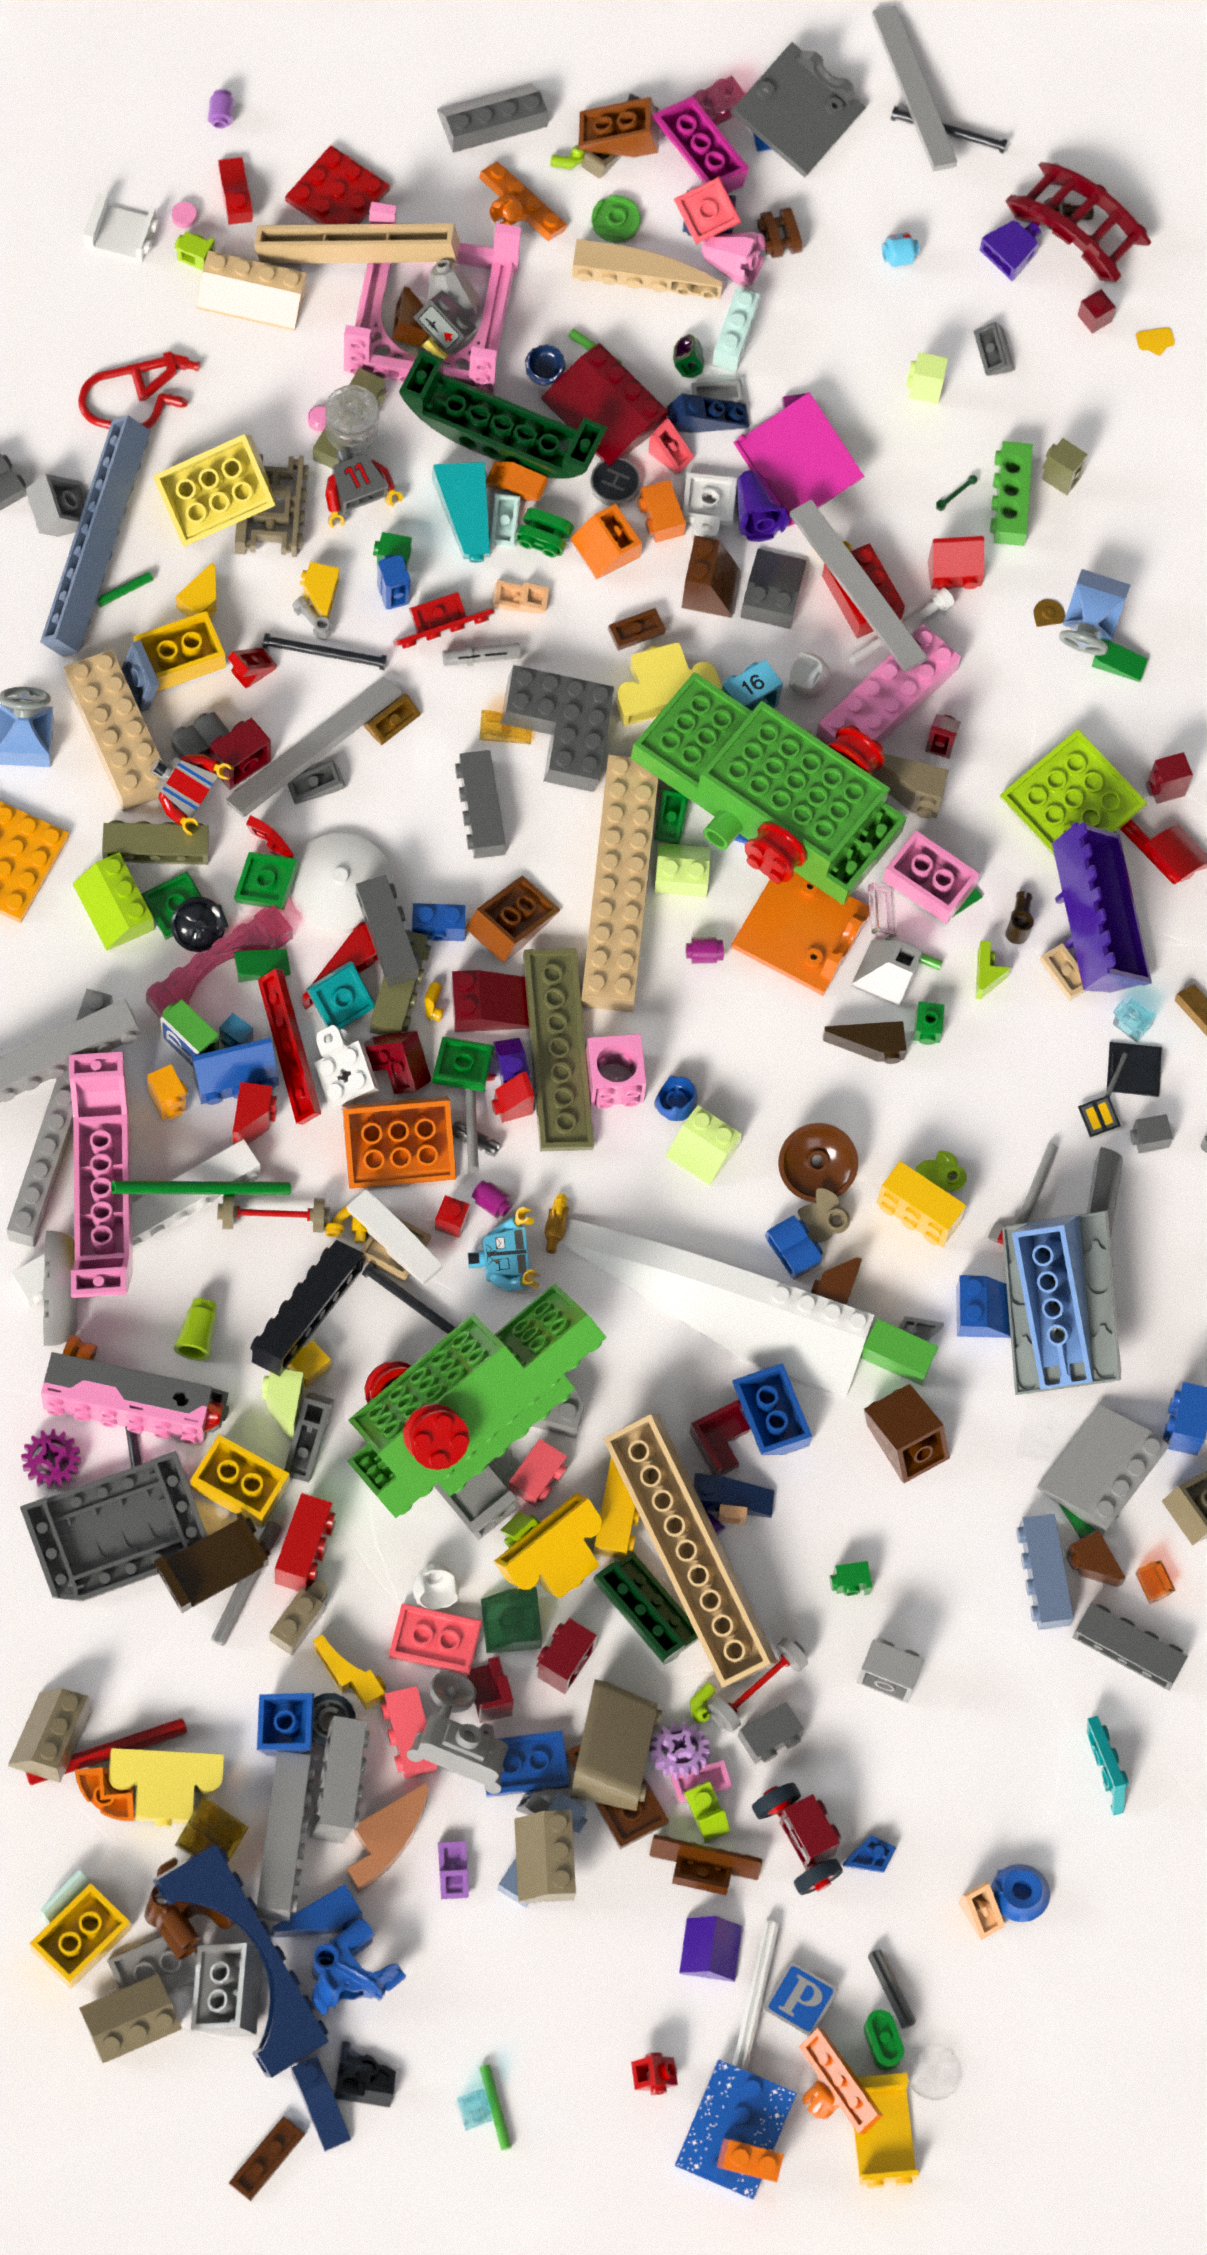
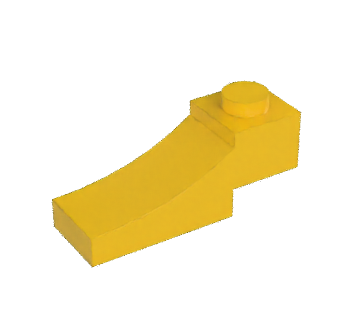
[313,1634,386,1711]

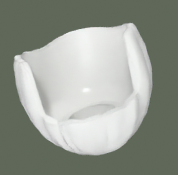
[789,651,831,695]
[413,1564,459,1610]

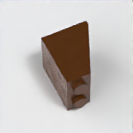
[681,535,741,618]
[864,1384,950,1484]

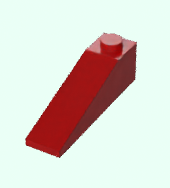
[302,922,379,1010]

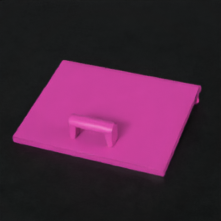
[733,392,865,527]

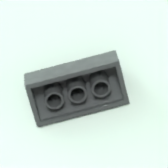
[437,84,548,153]

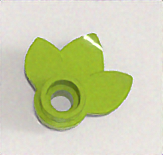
[916,1150,967,1193]

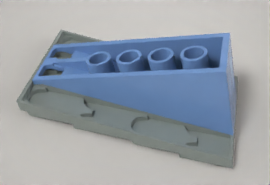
[1002,1210,1121,1395]

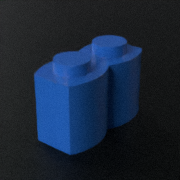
[765,1215,823,1280]

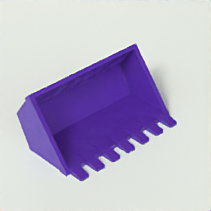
[1052,822,1152,993]

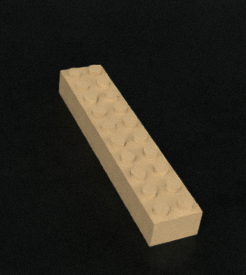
[581,755,658,1012]
[603,1414,778,1688]

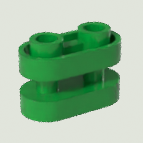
[515,508,574,558]
[863,2009,904,2071]

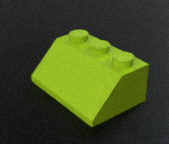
[73,852,154,951]

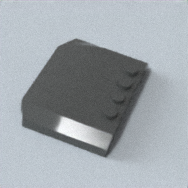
[20,1451,207,1602]

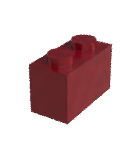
[1146,752,1193,804]

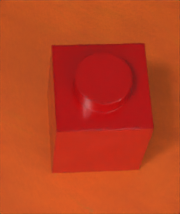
[435,1195,470,1238]

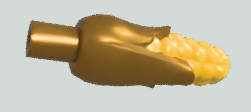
[544,1193,570,1254]

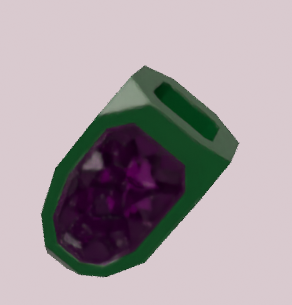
[673,334,705,378]

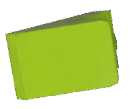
[976,941,1011,999]
[683,1780,730,1843]

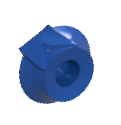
[990,1864,1050,1922]

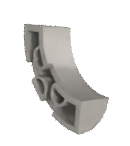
[43,1231,78,1346]

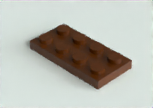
[566,1744,670,1850]

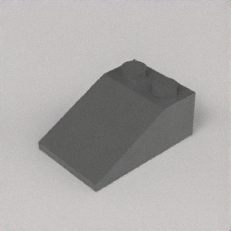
[740,549,807,629]

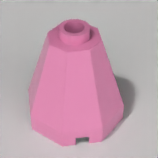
[702,232,766,287]

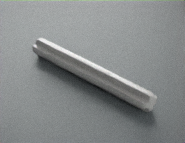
[211,1521,281,1646]

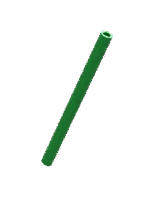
[111,1181,291,1195]

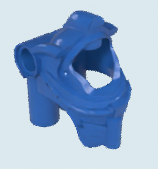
[312,1918,407,2016]

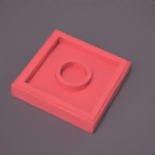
[674,177,741,245]

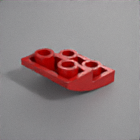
[1144,824,1207,882]

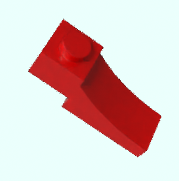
[218,157,253,225]

